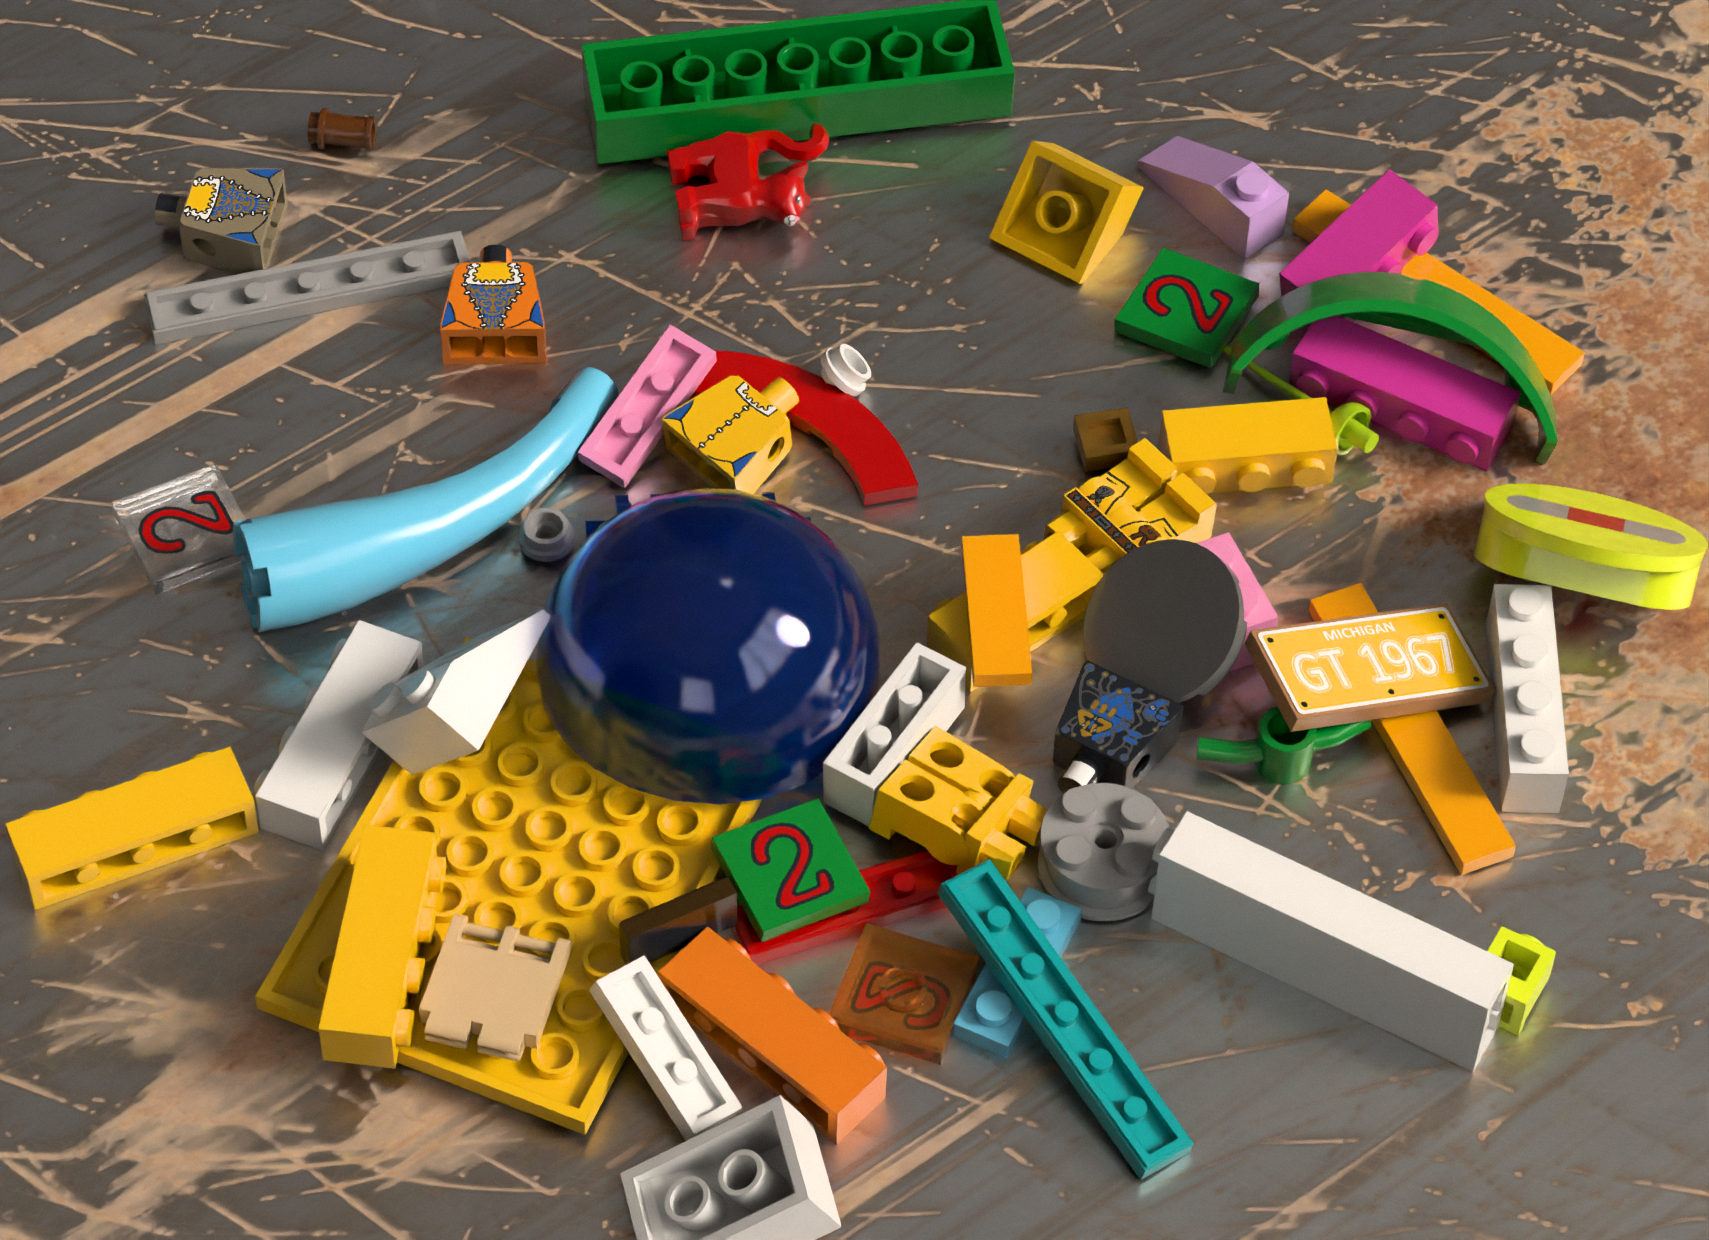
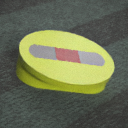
[1474,483,1708,610]

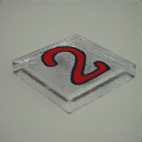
[112,464,245,595]

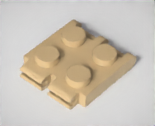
[419,913,572,1062]

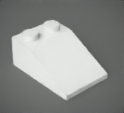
[361,609,551,775]
[620,1095,842,1240]

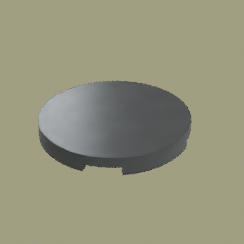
[1083,539,1248,703]

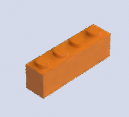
[658,926,887,1145]

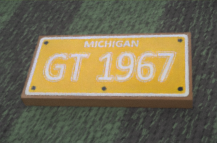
[1244,603,1496,732]

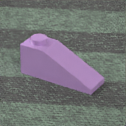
[1138,136,1289,260]

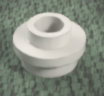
[821,344,871,396]

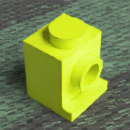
[1487,926,1556,1036]

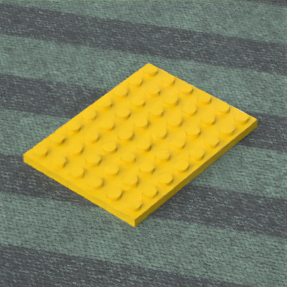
[255,637,781,1135]

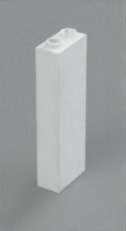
[1148,811,1514,1072]

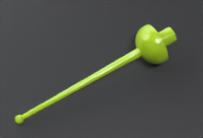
[1223,345,1379,455]

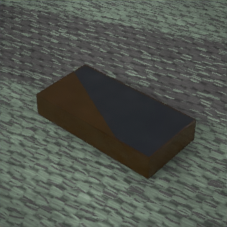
[619,877,737,965]

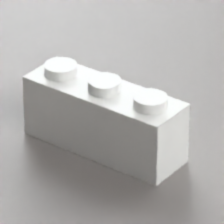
[823,642,966,826]

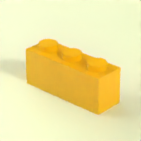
[1158,397,1338,494]
[926,531,1103,693]

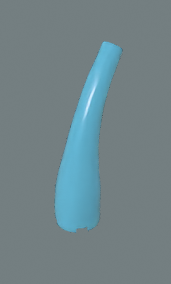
[233,367,619,633]

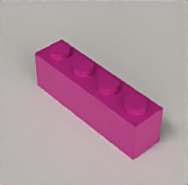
[1289,315,1521,472]

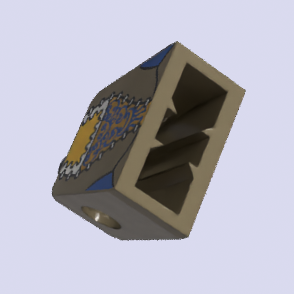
[155,168,288,274]

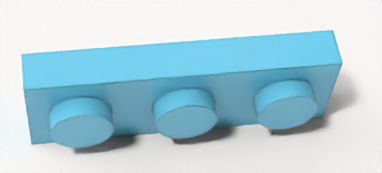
[953,887,1082,1059]

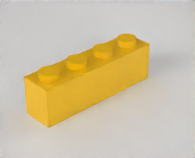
[5,746,259,910]
[318,824,446,1069]

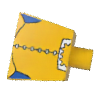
[662,376,799,509]

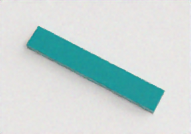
[937,859,1194,1180]

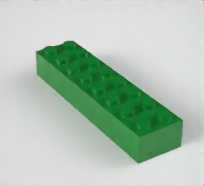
[582,0,1015,164]

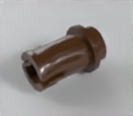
[308,107,376,150]

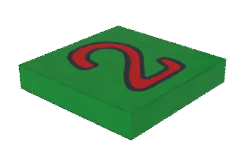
[1114,248,1260,369]
[711,798,870,942]

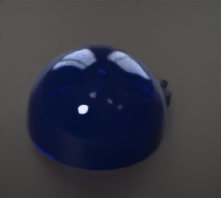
[536,487,881,804]

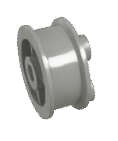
[1037,783,1169,921]

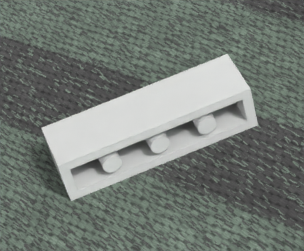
[1486,584,1569,813]
[252,620,424,851]

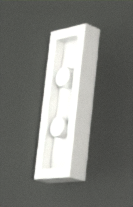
[589,956,743,1141]

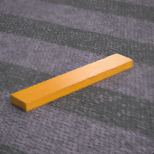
[1292,189,1585,395]
[1308,583,1516,875]

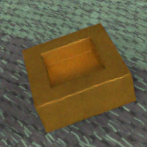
[1073,407,1138,472]

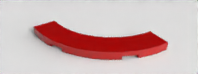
[688,350,918,506]

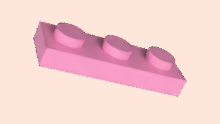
[578,325,717,488]

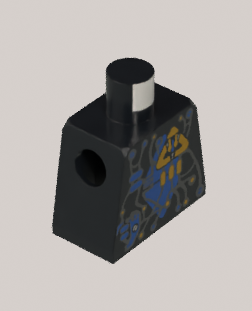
[1053,660,1184,794]

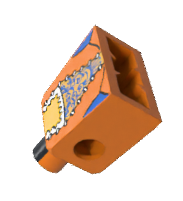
[440,245,547,365]

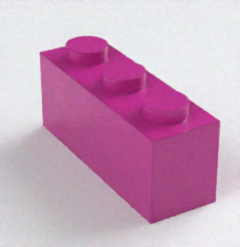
[1279,169,1439,324]

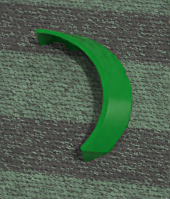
[1223,272,1558,464]

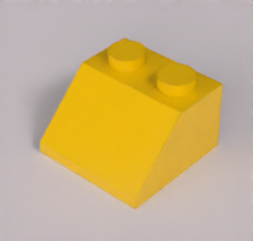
[989,141,1144,284]

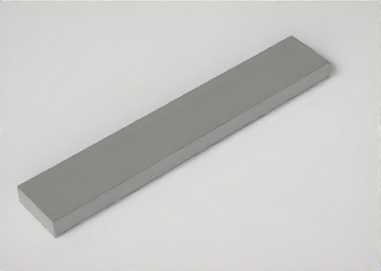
[143,231,470,345]

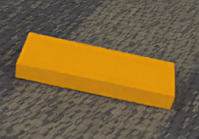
[961,534,1032,687]

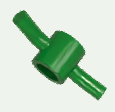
[1196,706,1371,785]

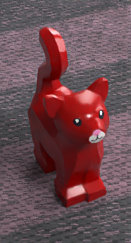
[666,123,829,241]

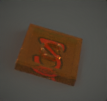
[829,923,979,1065]

